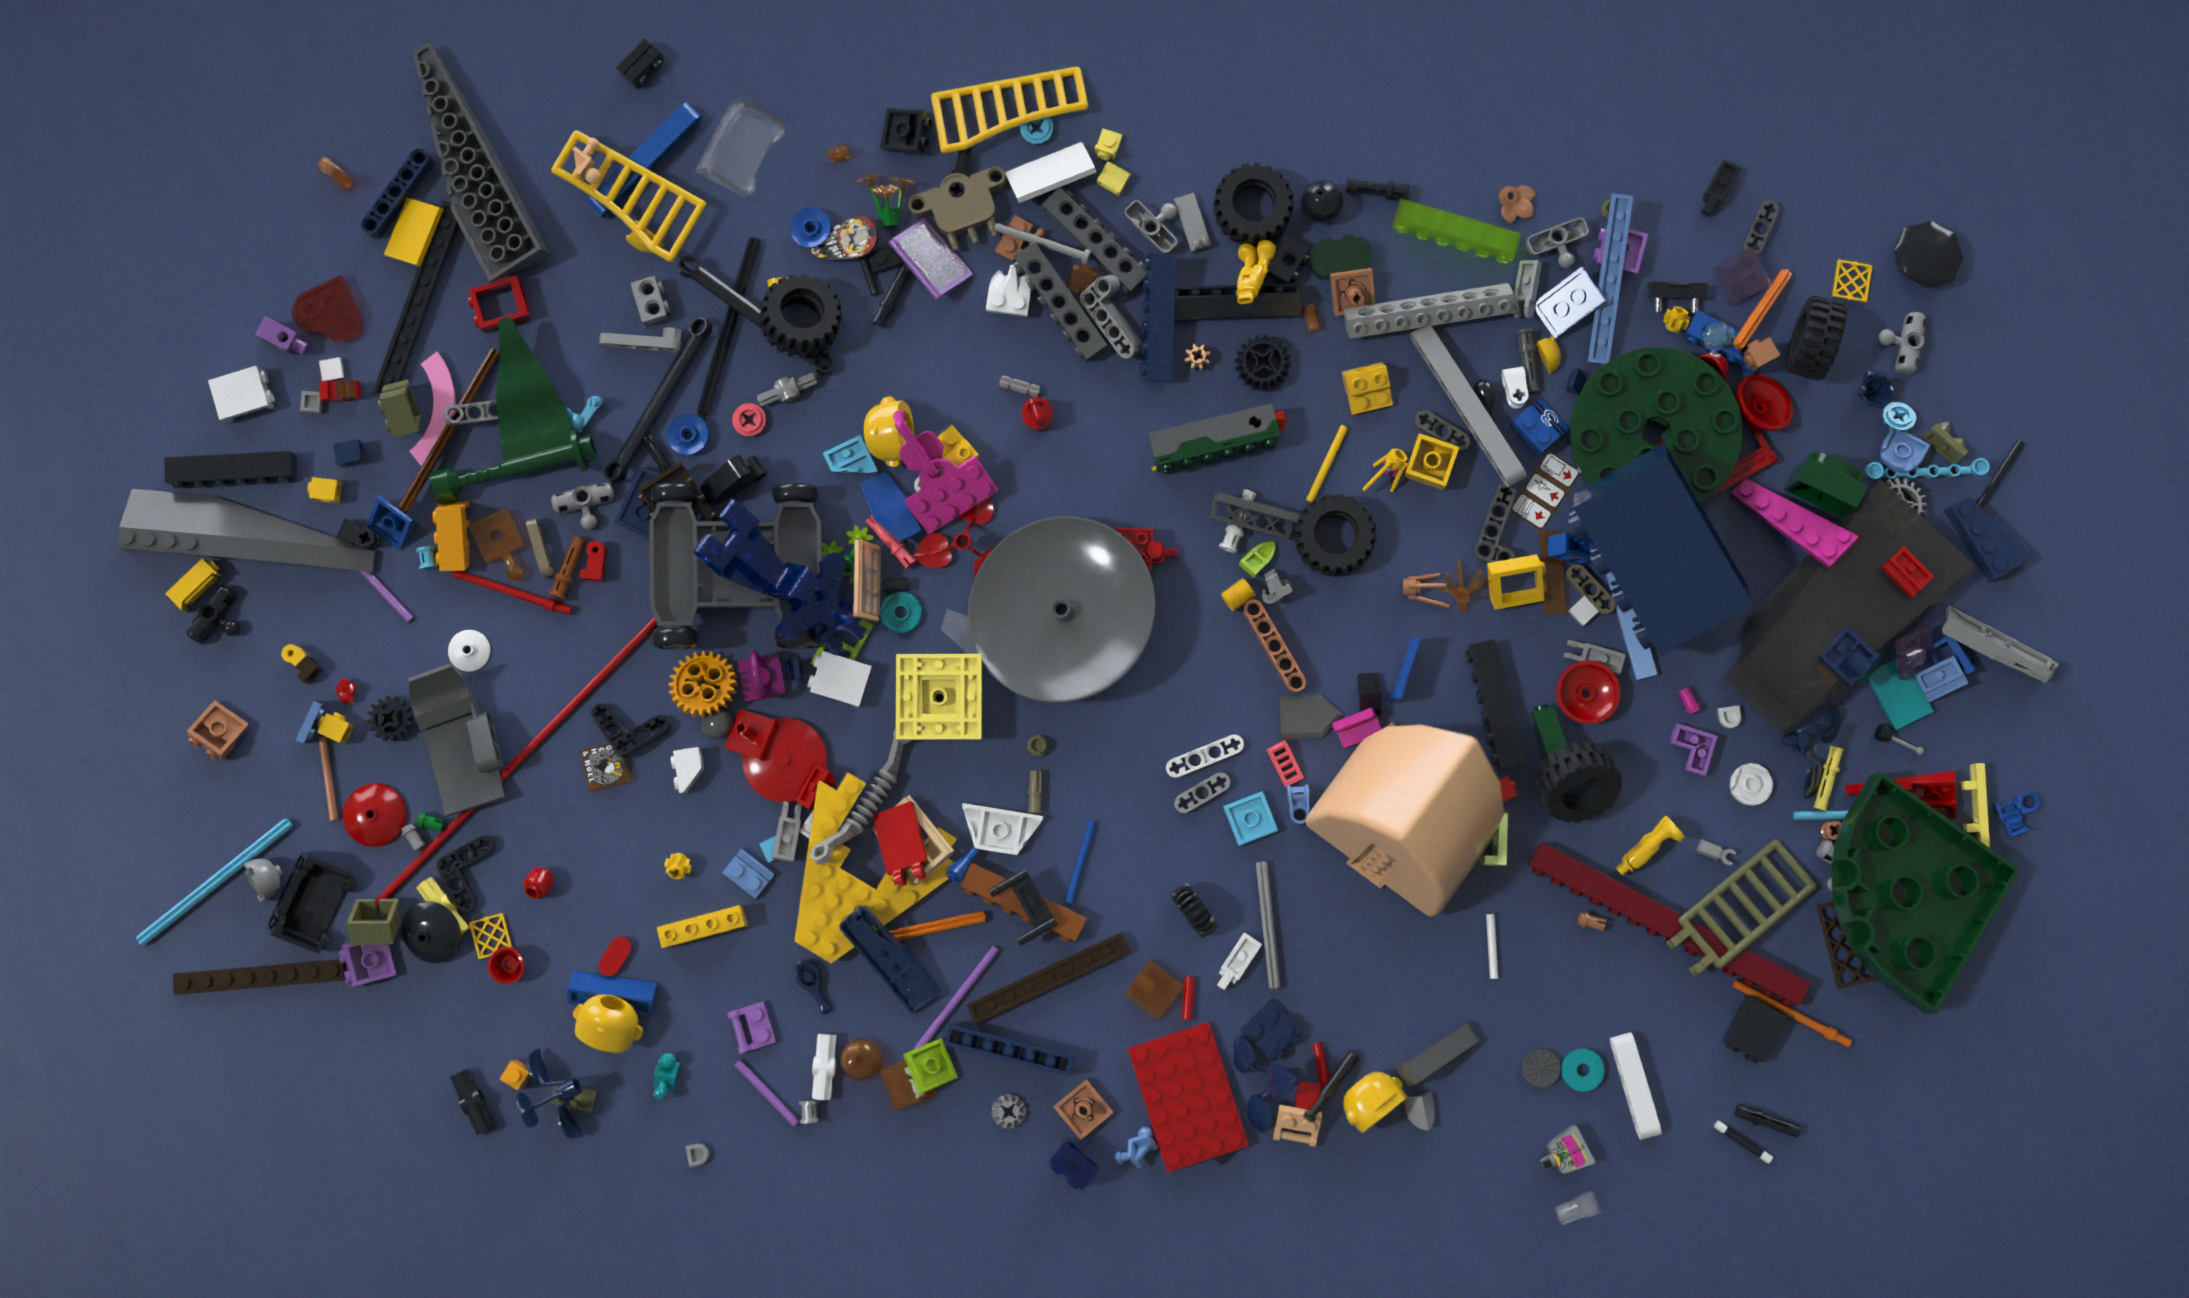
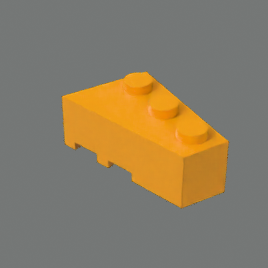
[433,501,470,571]

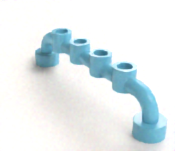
[1864,458,1990,480]

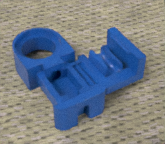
[1993,793,2039,837]

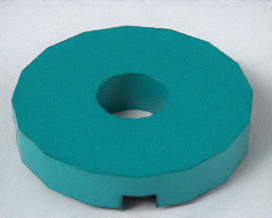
[880,592,922,634]
[1561,1048,1604,1092]

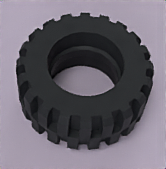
[1213,162,1294,247]
[760,274,842,358]
[1785,296,1847,381]
[1294,493,1377,577]
[1535,741,1622,823]

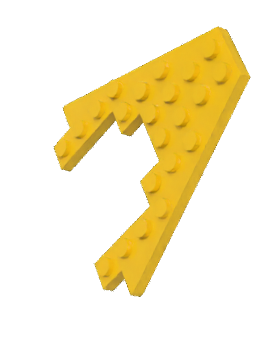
[794,772,957,963]

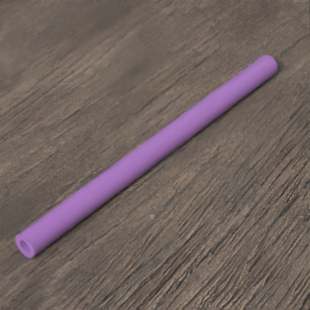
[914,946,999,1049]

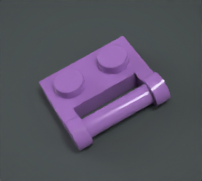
[727,1001,777,1054]

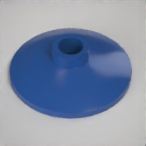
[790,207,831,248]
[666,413,709,455]

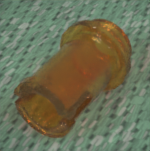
[1301,304,1321,332]

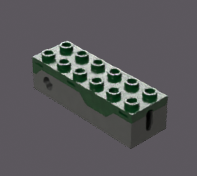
[1148,403,1287,474]

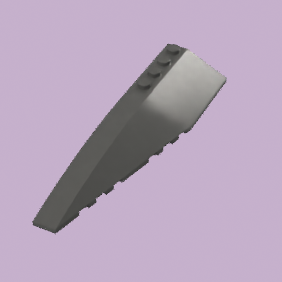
[116,489,376,573]

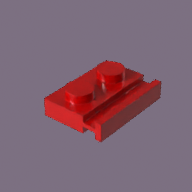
[1881,546,1934,598]

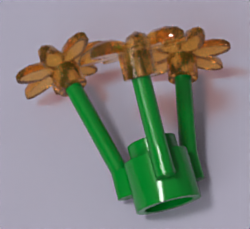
[857,173,915,226]

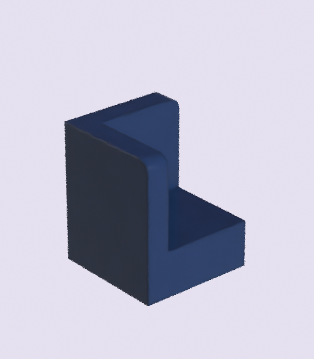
[333,439,363,467]

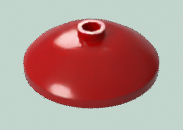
[1736,374,1793,431]
[1556,660,1620,724]
[343,783,407,847]

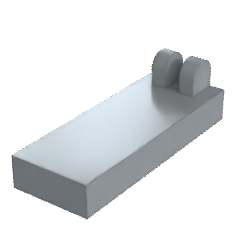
[1174,193,1211,253]

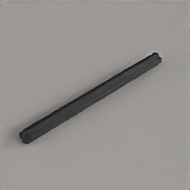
[697,237,760,416]

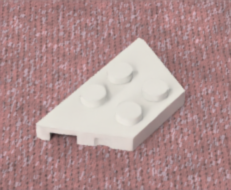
[962,803,1044,855]

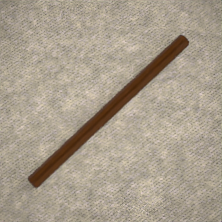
[398,348,500,513]

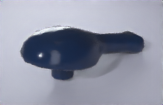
[794,960,832,1014]

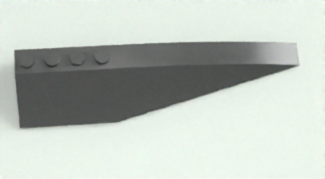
[413,41,550,282]

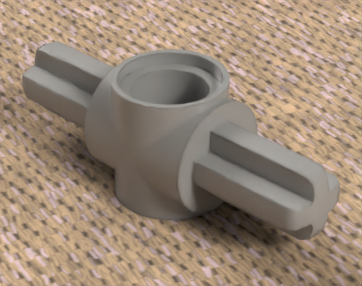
[757,373,817,406]

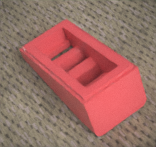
[1266,740,1304,788]

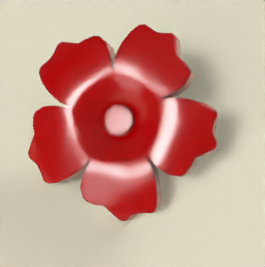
[336,678,356,704]

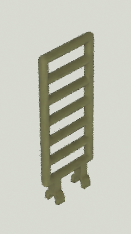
[1666,839,1817,976]

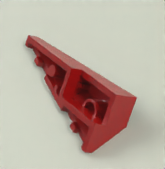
[1845,771,1956,819]

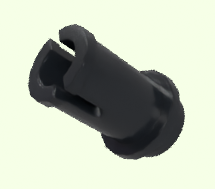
[883,577,909,594]

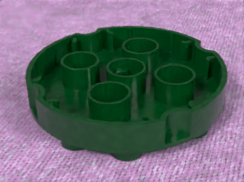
[1569,347,1742,504]

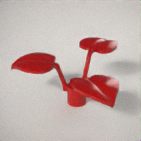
[913,497,994,576]

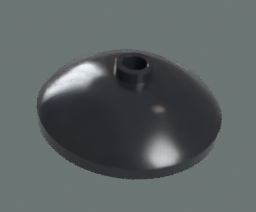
[401,901,461,963]

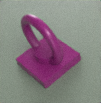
[737,650,787,703]

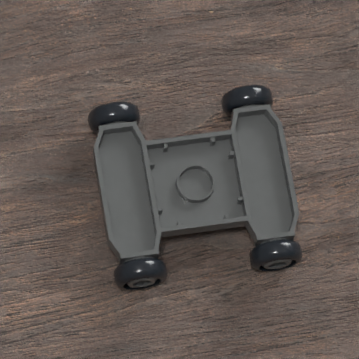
[649,482,822,650]

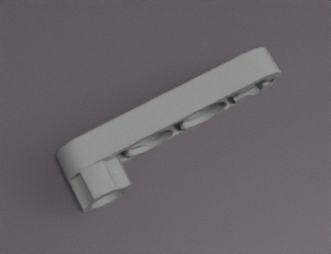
[599,327,682,352]
[443,400,498,426]

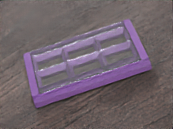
[889,218,973,300]

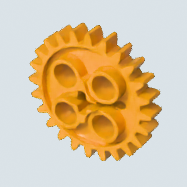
[668,651,738,718]

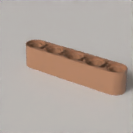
[1243,600,1306,693]

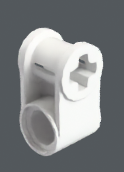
[1501,366,1528,409]

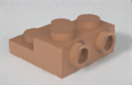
[187,700,249,761]

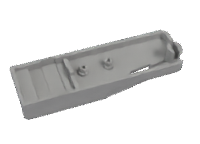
[1942,605,2058,684]

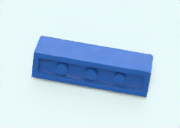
[567,971,657,1016]

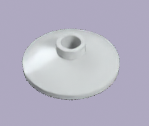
[448,630,491,672]

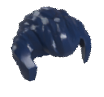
[1857,370,1894,408]

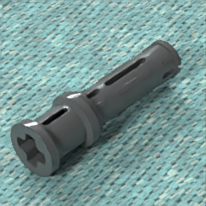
[1515,328,1539,393]

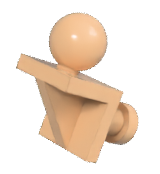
[572,138,601,184]

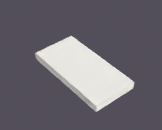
[1005,142,1096,203]

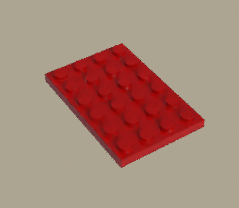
[1127,1022,1249,1173]

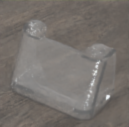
[695,98,785,197]

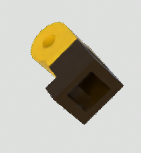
[281,644,323,684]

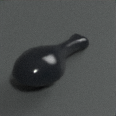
[1473,379,1496,422]

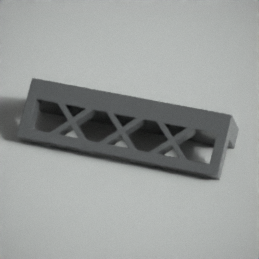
[1209,493,1299,540]

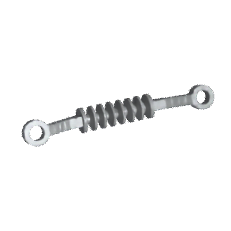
[810,728,911,865]

